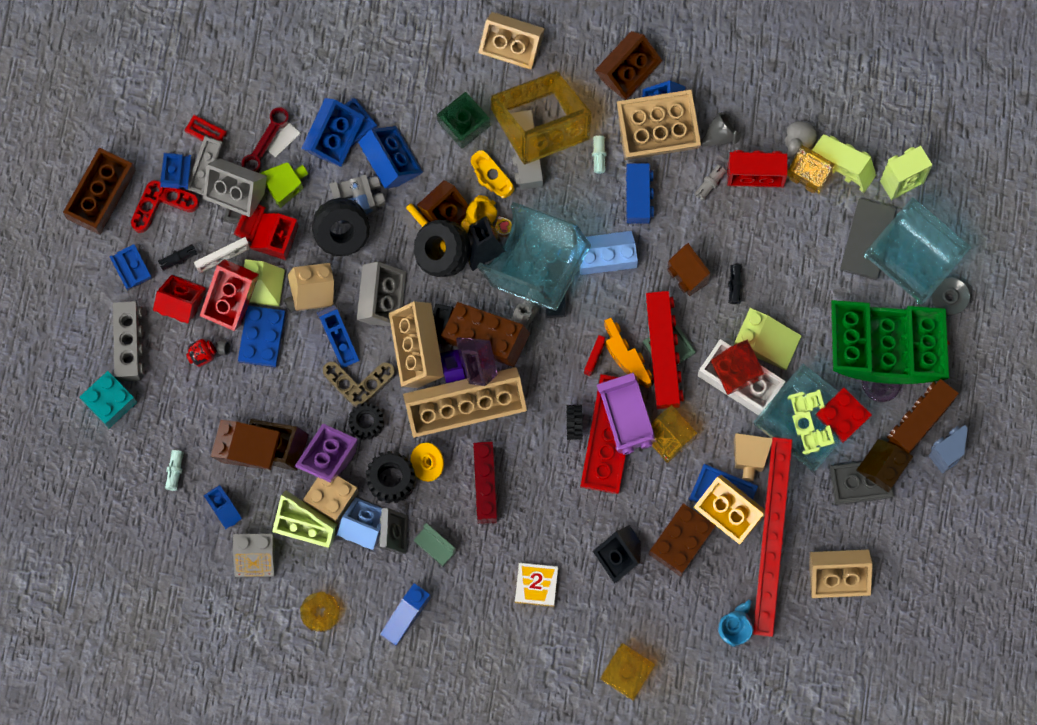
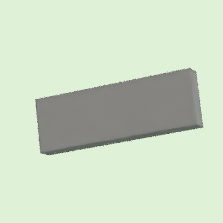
[186,136,223,195]

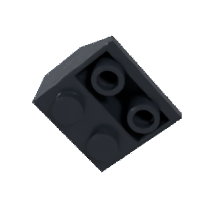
[467,216,505,271]

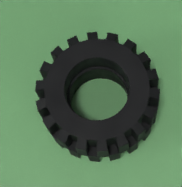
[366,451,416,504]

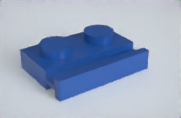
[160,153,191,189]
[109,244,152,291]

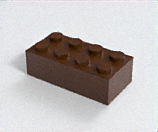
[63,148,136,235]
[441,302,530,367]
[887,379,959,454]

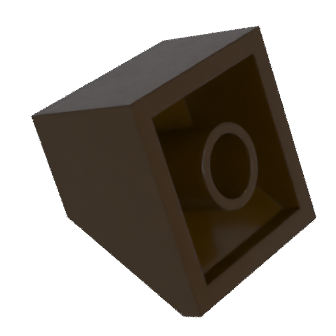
[856,439,913,493]

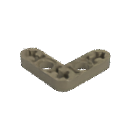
[323,362,395,407]

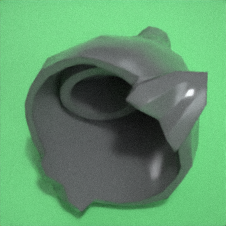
[700,112,741,146]

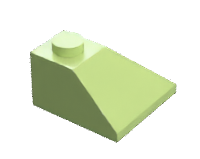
[244,259,285,307]

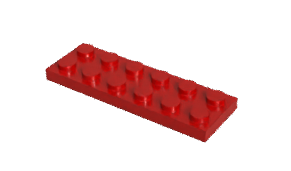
[580,374,639,494]

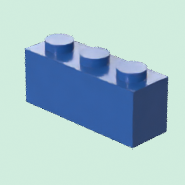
[626,164,654,224]

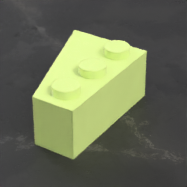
[811,134,876,193]
[272,490,338,548]

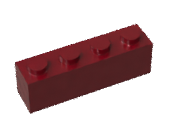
[473,442,497,524]

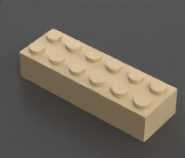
[403,367,527,438]

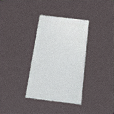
[267,123,300,157]

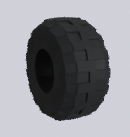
[312,198,370,257]
[414,220,471,277]

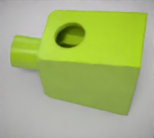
[260,162,308,208]

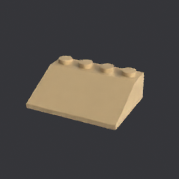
[617,89,701,160]

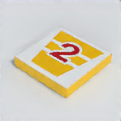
[515,563,558,607]

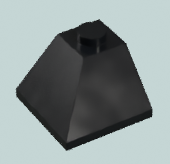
[593,525,641,584]

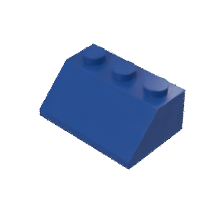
[301,98,365,167]
[358,126,423,189]

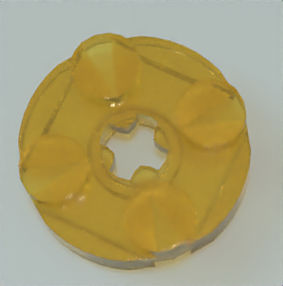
[300,592,340,632]

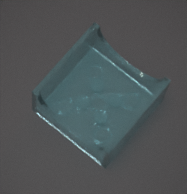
[477,202,591,311]

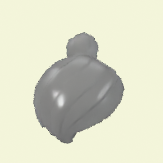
[785,121,817,159]

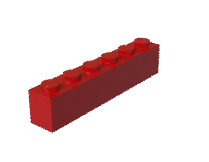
[646,291,683,410]

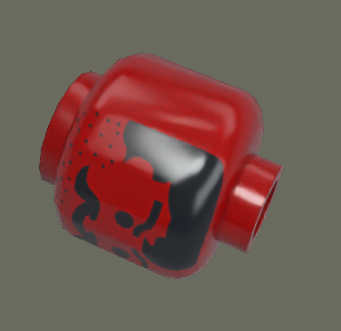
[186,338,216,367]

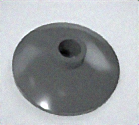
[931,278,970,315]

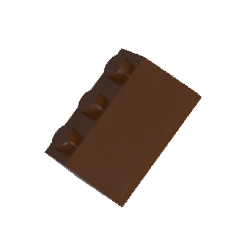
[595,31,663,100]

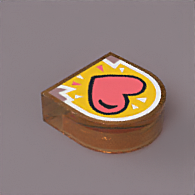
[494,215,514,238]

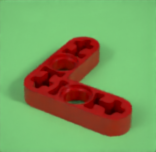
[131,180,199,233]

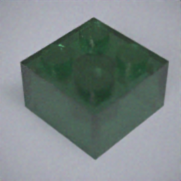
[437,91,490,149]

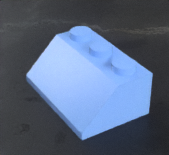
[575,231,638,275]

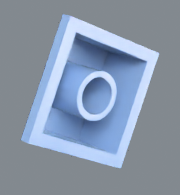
[337,497,382,550]

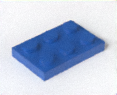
[238,306,286,367]

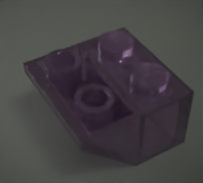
[456,337,498,386]

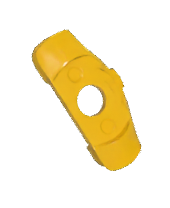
[471,150,515,198]

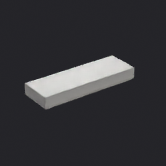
[194,237,250,273]

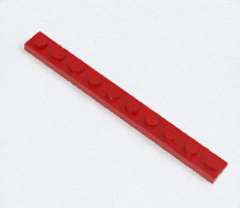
[753,437,793,637]

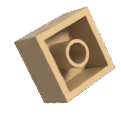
[303,476,359,524]

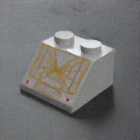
[233,534,275,577]

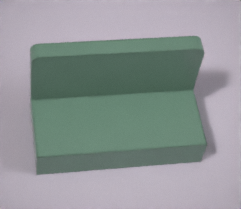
[413,523,456,567]

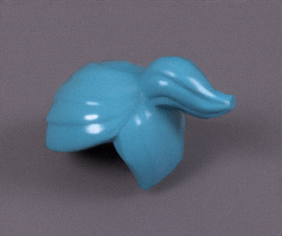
[718,599,753,647]

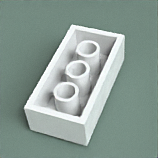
[698,339,785,418]

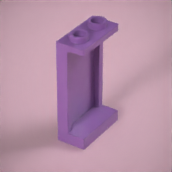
[597,373,657,455]

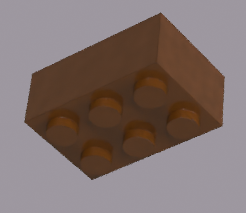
[649,503,716,577]

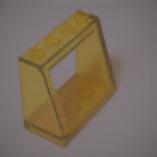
[491,71,591,165]

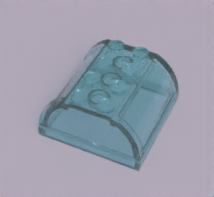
[863,197,971,305]
[753,364,841,473]

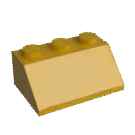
[694,475,765,544]

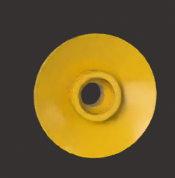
[410,443,444,482]

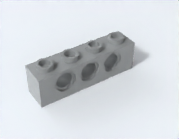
[113,301,144,382]

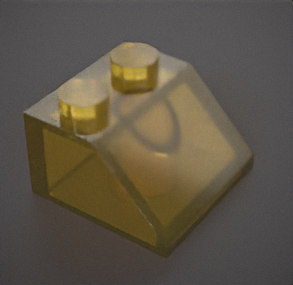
[600,643,656,701]

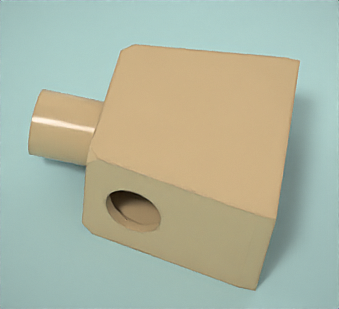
[734,433,772,481]

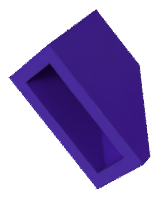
[440,350,465,384]

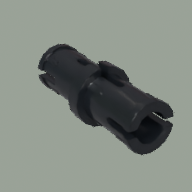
[158,244,198,271]
[728,264,743,305]

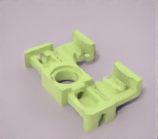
[788,389,835,455]

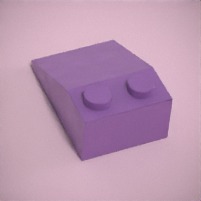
[295,424,358,483]

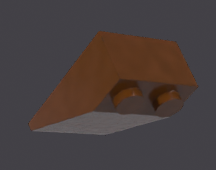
[210,420,281,470]

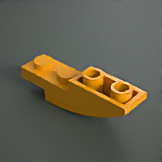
[604,318,653,388]

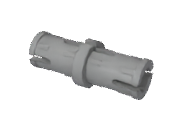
[694,164,727,201]

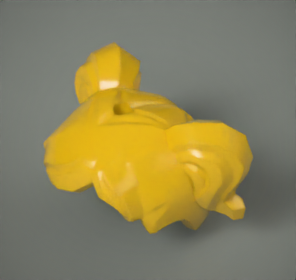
[461,195,497,233]

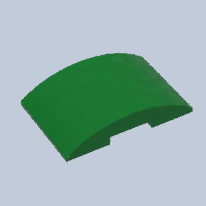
[831,300,949,384]

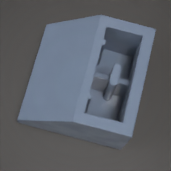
[928,425,968,474]

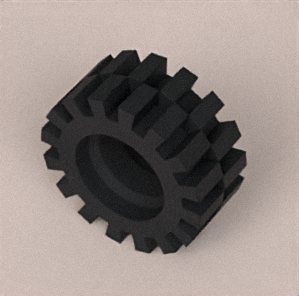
[348,402,384,440]
[566,405,583,440]

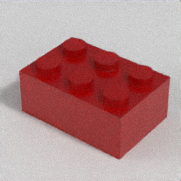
[727,150,787,188]
[200,259,259,331]

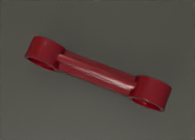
[241,107,289,173]

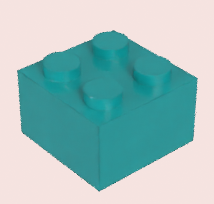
[79,371,137,429]

